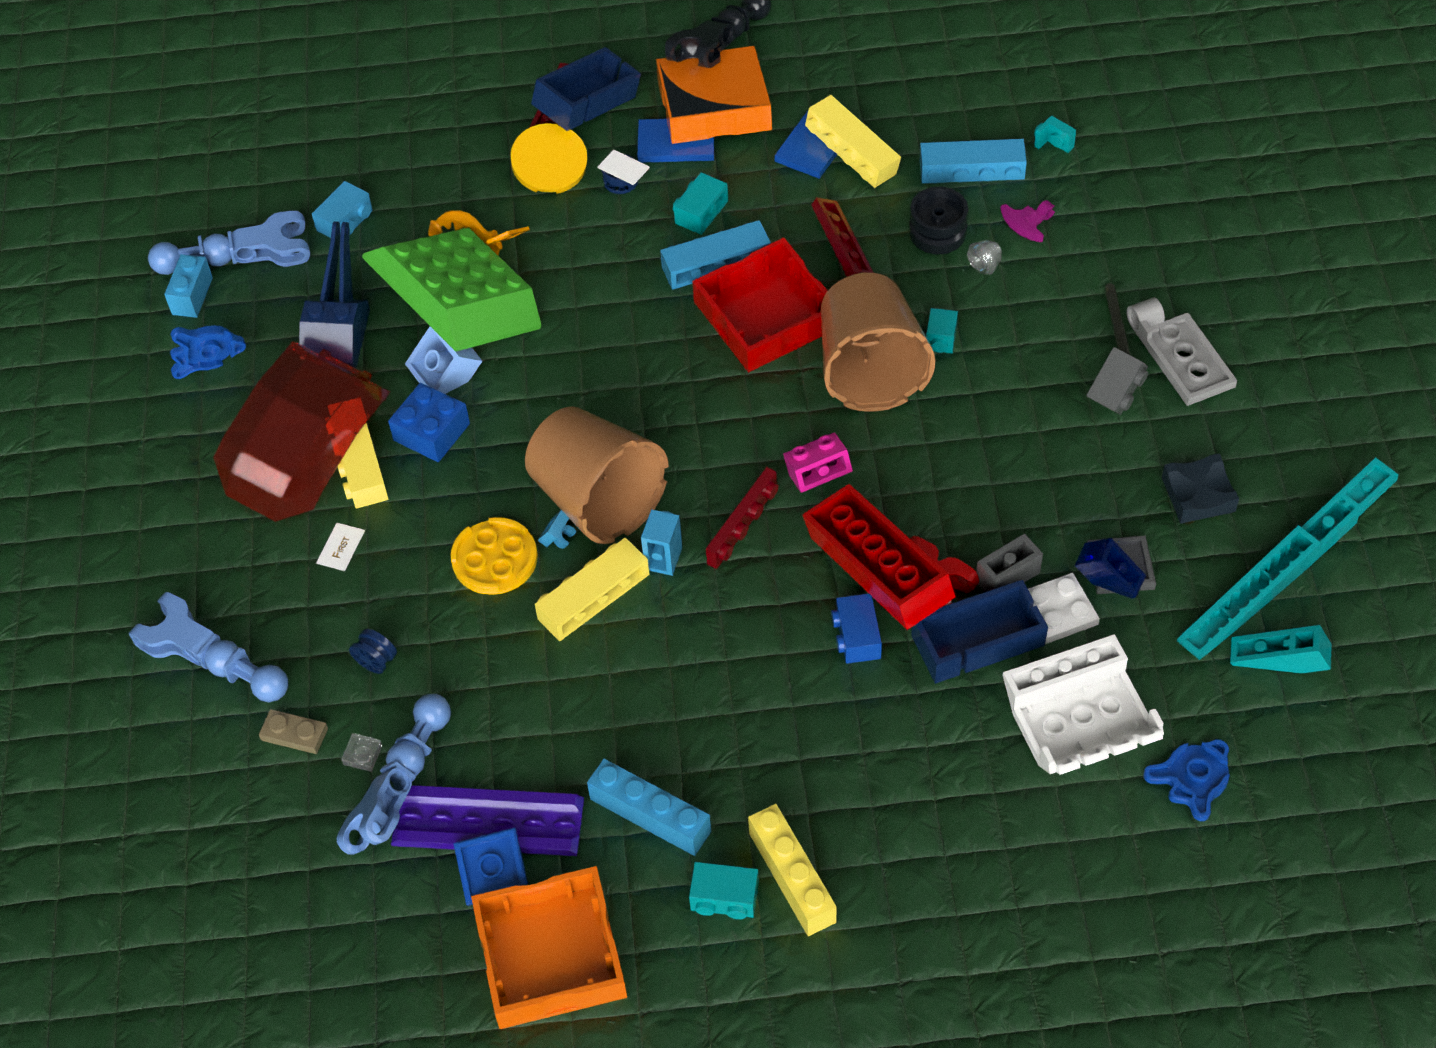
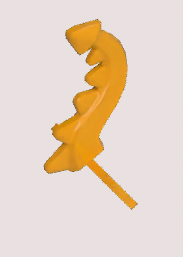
[428,210,530,255]

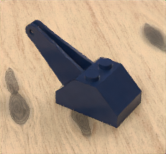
[299,221,370,373]

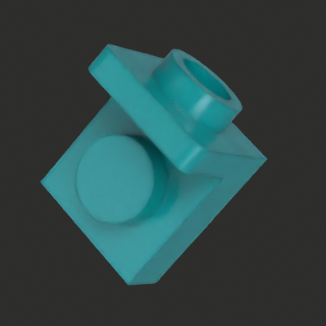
[1034,115,1076,153]

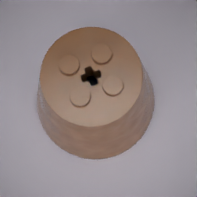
[821,273,935,412]
[525,406,669,544]

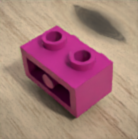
[783,432,853,493]

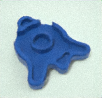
[170,325,246,379]
[1143,739,1230,821]

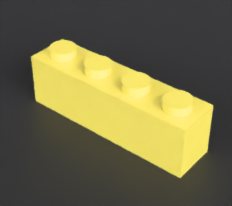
[805,95,901,188]
[325,398,389,509]
[535,538,650,641]
[748,804,836,936]

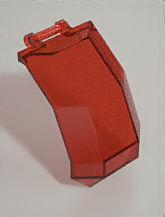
[213,341,390,522]

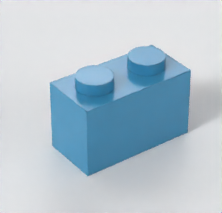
[312,181,373,238]
[164,254,213,318]
[641,509,682,576]

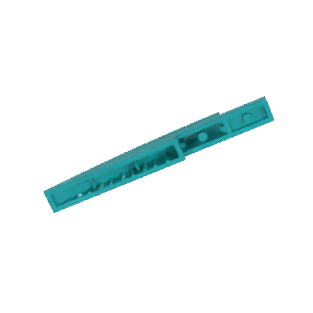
[1177,457,1399,660]

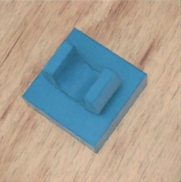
[537,510,576,549]

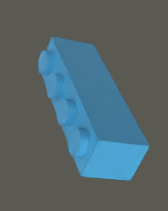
[920,139,1027,183]
[660,220,771,290]
[587,759,711,856]

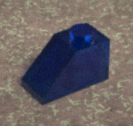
[1074,538,1146,599]

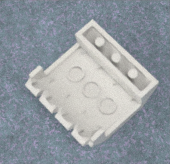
[1003,634,1164,775]

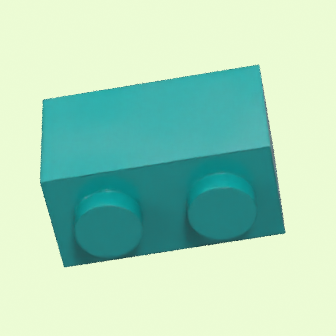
[673,173,728,235]
[689,862,759,919]

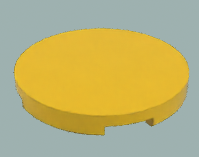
[511,123,587,194]
[451,517,538,595]

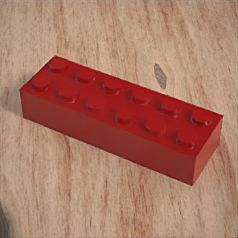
[802,484,956,630]

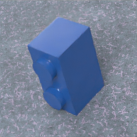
[831,594,882,664]

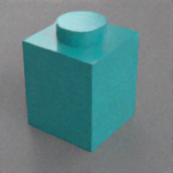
[926,308,958,354]

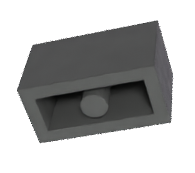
[1086,347,1148,415]
[977,534,1043,592]

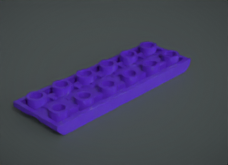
[391,785,584,856]

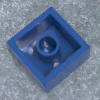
[388,382,470,463]

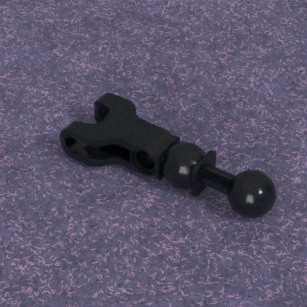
[665,0,772,68]

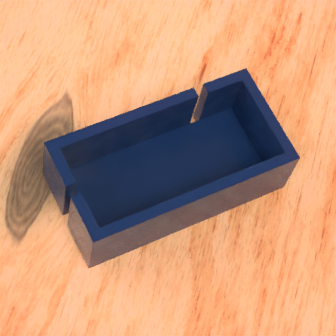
[531,47,641,131]
[911,580,1048,684]

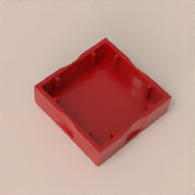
[692,238,828,373]

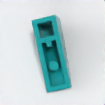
[1230,625,1332,673]

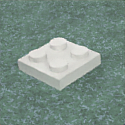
[1028,573,1100,644]

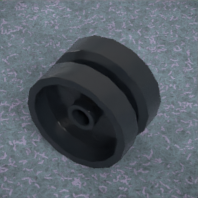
[909,186,969,255]

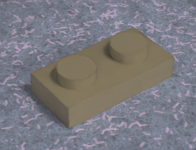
[259,709,328,754]

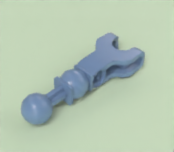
[148,211,310,275]
[128,592,288,703]
[337,694,451,855]

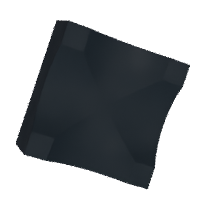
[1162,453,1239,524]

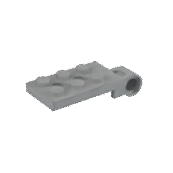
[1127,297,1237,406]

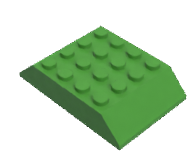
[362,228,541,352]

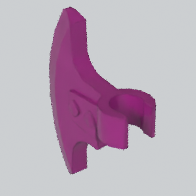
[1000,200,1055,242]

